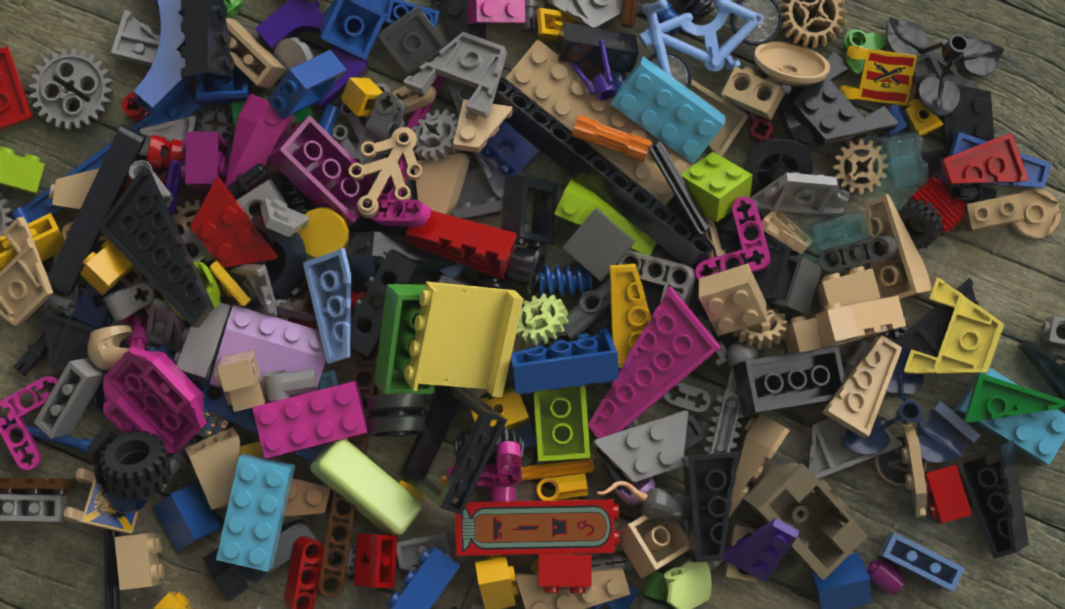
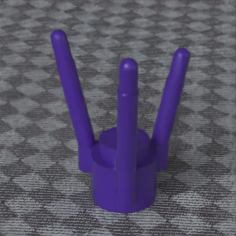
[571,39,617,101]

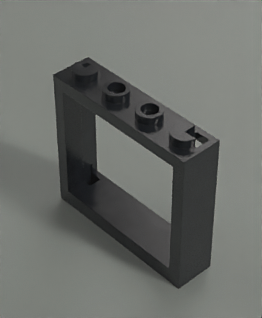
[401,386,507,515]

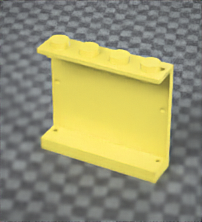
[404,282,524,397]

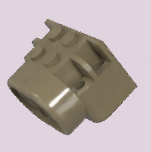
[743,463,868,580]

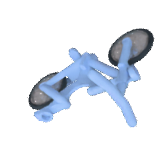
[638,0,782,89]

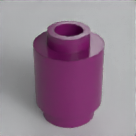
[866,558,906,596]

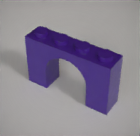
[255,0,368,110]

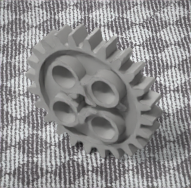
[29,48,114,131]

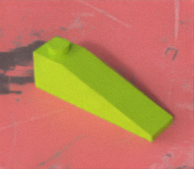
[554,177,656,255]

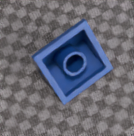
[320,0,387,60]
[196,66,252,107]
[153,482,223,552]
[810,552,872,609]

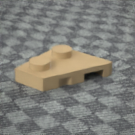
[453,99,513,153]
[761,211,813,254]

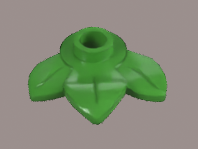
[843,29,887,74]

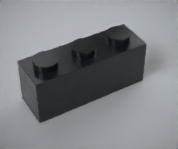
[556,22,639,73]

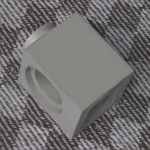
[1041,316,1065,348]

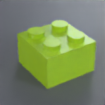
[680,152,753,222]

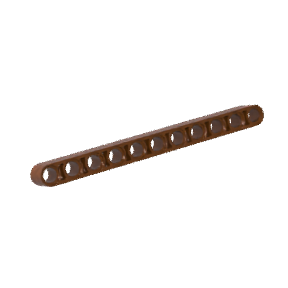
[319,318,379,598]

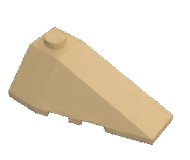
[865,194,932,301]

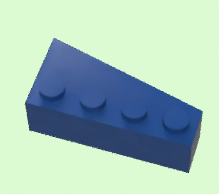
[510,327,619,394]
[386,547,460,609]

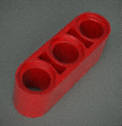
[284,536,324,609]

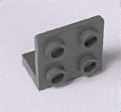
[453,167,503,221]

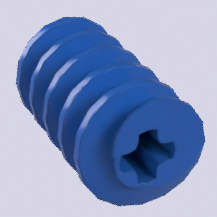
[540,264,592,298]

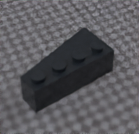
[956,440,1029,559]
[682,452,740,562]

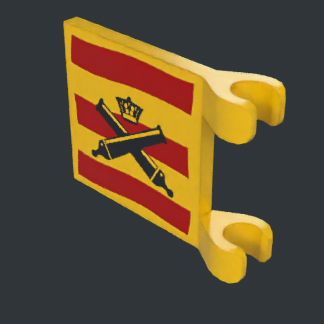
[840,46,917,106]

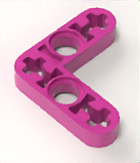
[371,155,431,227]
[696,196,770,280]
[0,376,59,470]
[446,441,522,487]

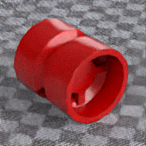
[146,135,185,171]

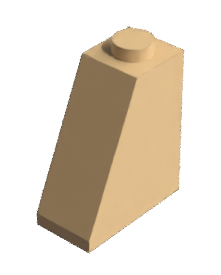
[414,153,470,216]
[49,168,121,209]
[185,427,240,510]

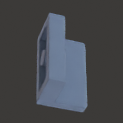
[921,401,980,452]

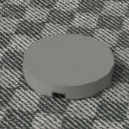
[273,37,313,81]

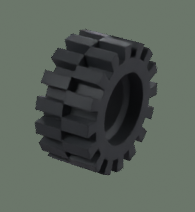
[898,200,943,250]

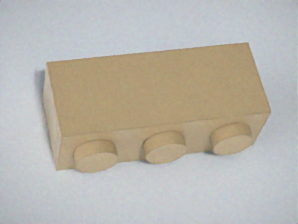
[226,18,286,88]

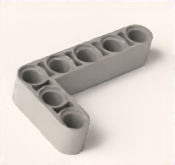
[571,250,696,307]

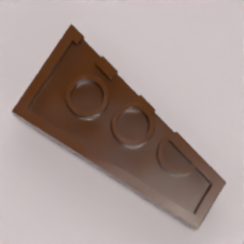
[0,478,76,494]

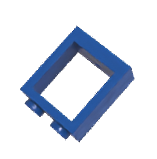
[267,50,347,120]

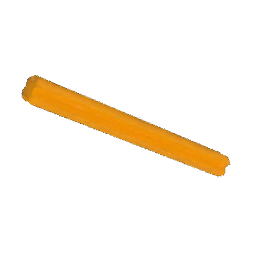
[441,459,594,489]

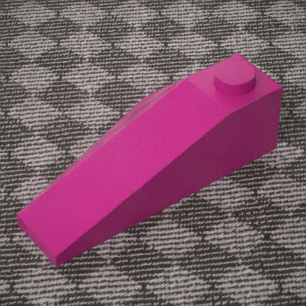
[225,94,296,200]

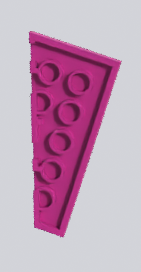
[588,287,721,439]

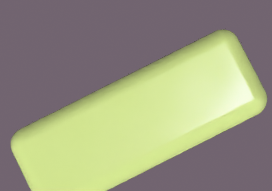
[310,438,422,535]

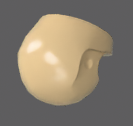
[87,325,133,371]

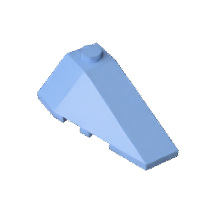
[303,248,351,364]

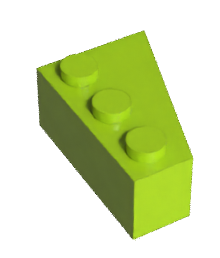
[0,146,45,195]

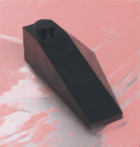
[203,519,317,602]

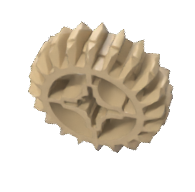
[779,0,847,49]

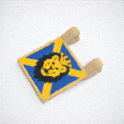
[63,468,143,535]

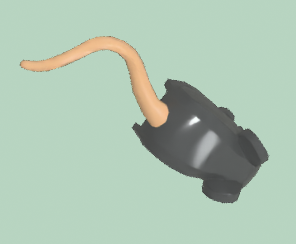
[597,481,687,525]

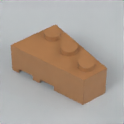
[284,478,333,517]

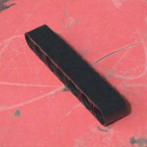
[48,124,147,296]

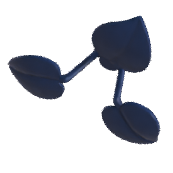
[843,348,962,463]

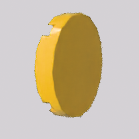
[298,207,349,258]

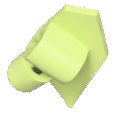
[664,557,712,609]

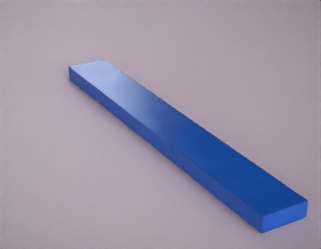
[23,87,202,221]

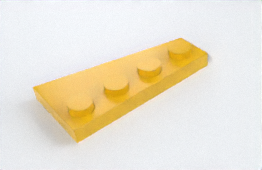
[609,264,651,368]

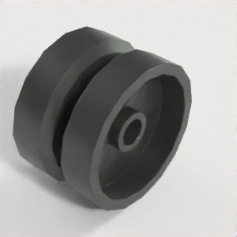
[368,393,426,437]

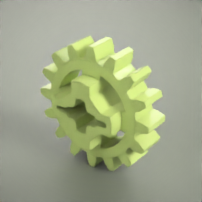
[516,294,568,346]

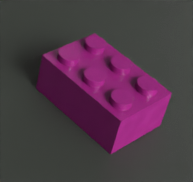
[181,132,230,196]

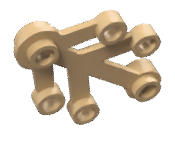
[349,127,423,218]

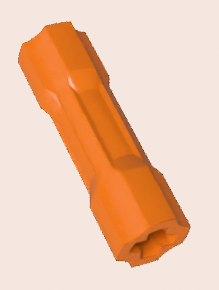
[572,115,652,163]

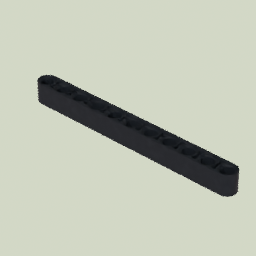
[493,76,713,269]

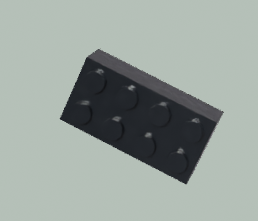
[733,347,845,416]

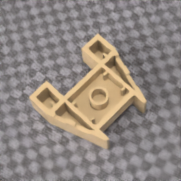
[784,296,906,354]

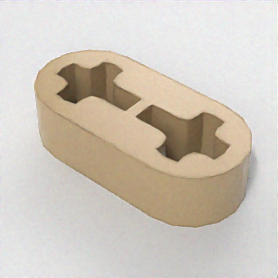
[390,85,436,114]

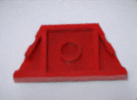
[190,176,278,268]

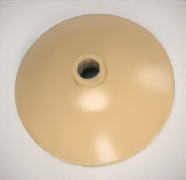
[754,41,830,86]

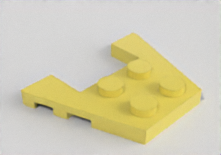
[904,277,1004,374]

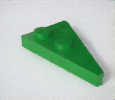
[963,373,1065,423]

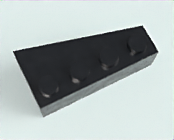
[181,0,234,82]

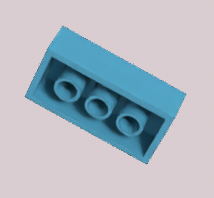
[610,56,725,164]
[954,368,1065,465]
[216,454,295,572]

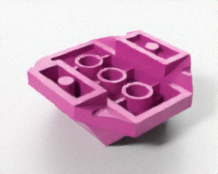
[103,346,207,453]

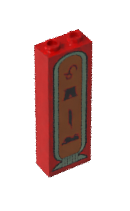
[455,499,619,556]

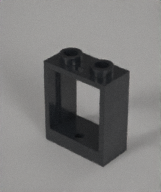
[501,175,558,249]

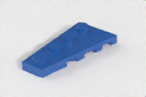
[941,132,1052,188]

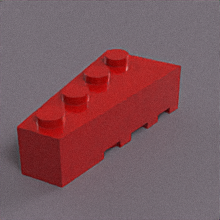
[406,209,517,279]

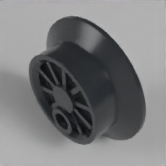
[743,138,813,196]

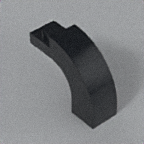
[251,212,306,300]

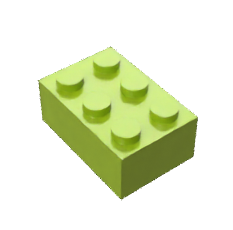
[533,385,590,462]

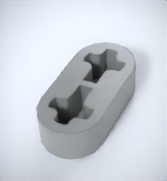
[663,382,711,413]

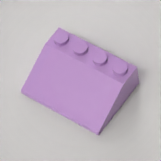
[209,305,326,403]

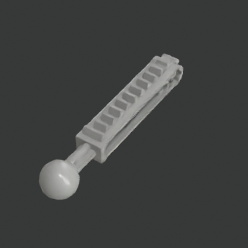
[703,340,758,454]

